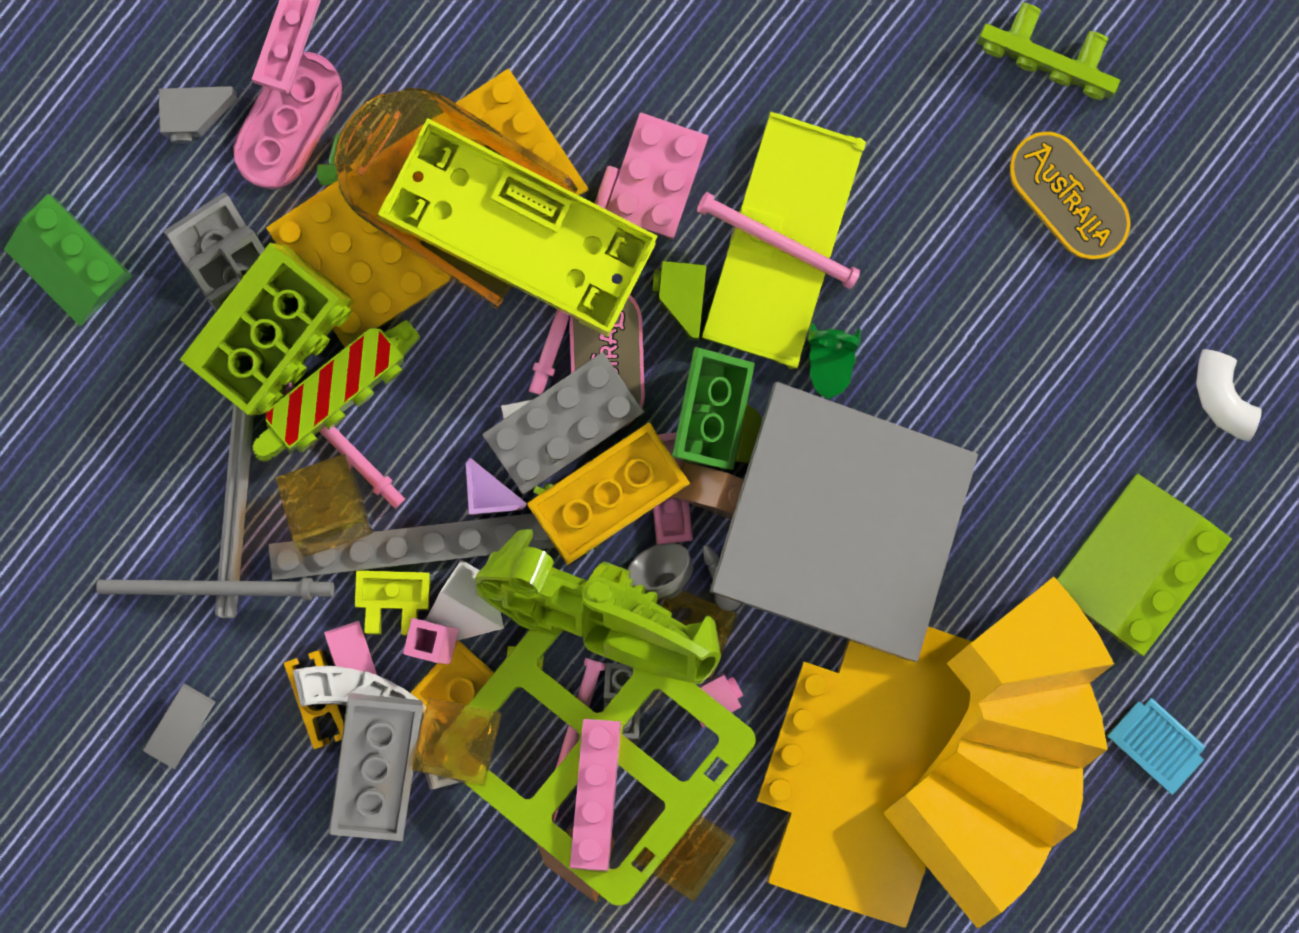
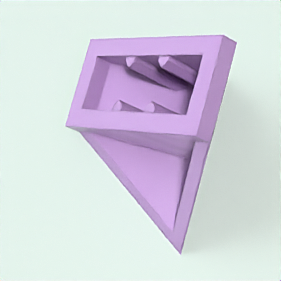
[466,458,528,516]

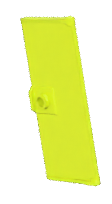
[701,112,866,369]

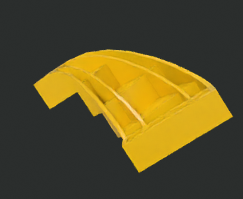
[883,577,1114,929]

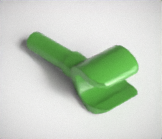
[317,134,344,185]

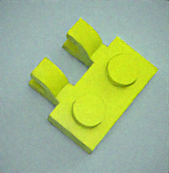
[355,570,430,636]

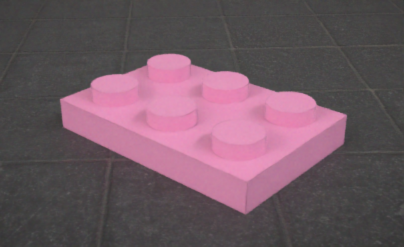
[607,112,709,240]

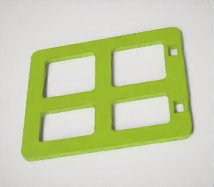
[434,627,756,906]

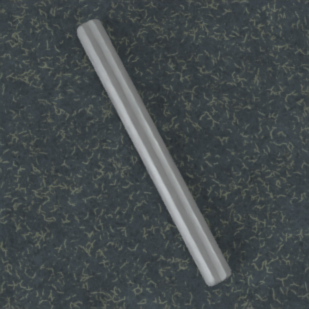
[215,404,254,618]

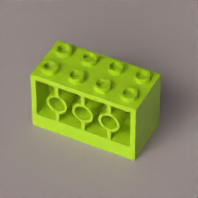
[179,243,354,415]

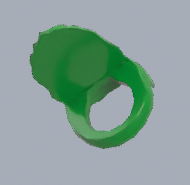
[808,323,861,399]

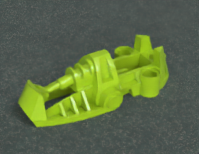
[475,529,721,684]

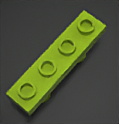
[976,2,1121,100]

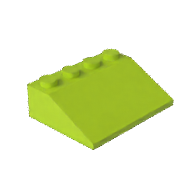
[1057,473,1232,656]

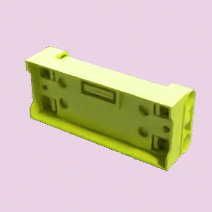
[378,118,658,337]

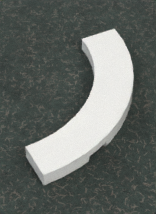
[293,666,462,789]

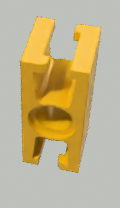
[284,650,345,749]

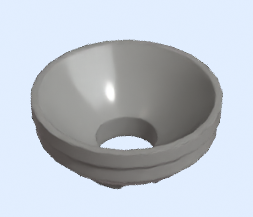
[628,543,693,600]

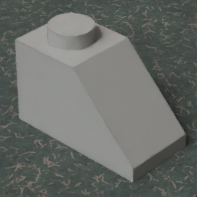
[159,86,237,143]

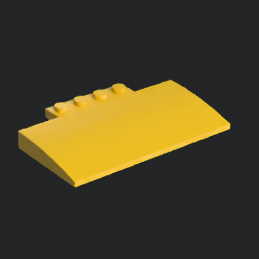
[757,626,972,928]

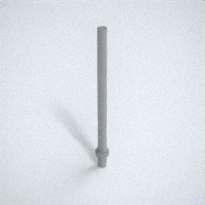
[97,578,334,600]

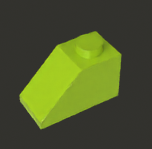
[652,261,706,341]

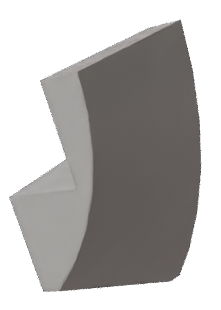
[163,192,265,312]

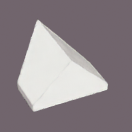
[426,560,504,641]

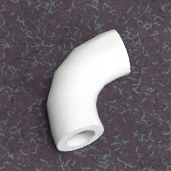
[1196,349,1261,442]

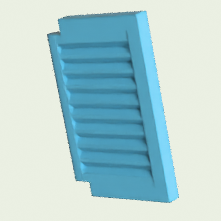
[1106,698,1205,795]

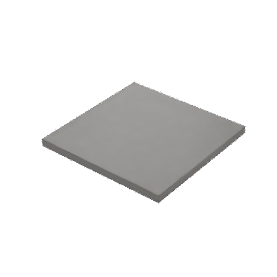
[709,382,978,662]

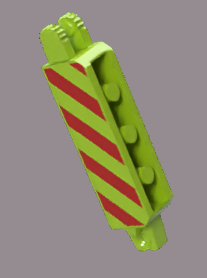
[252,320,420,462]

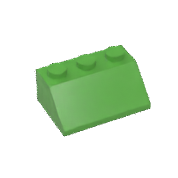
[4,194,133,327]
[672,347,755,471]

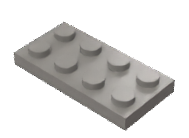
[482,352,644,495]
[329,693,423,841]

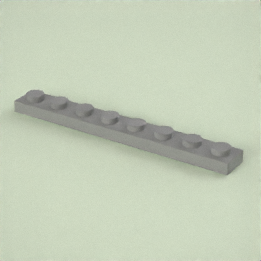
[269,513,556,580]

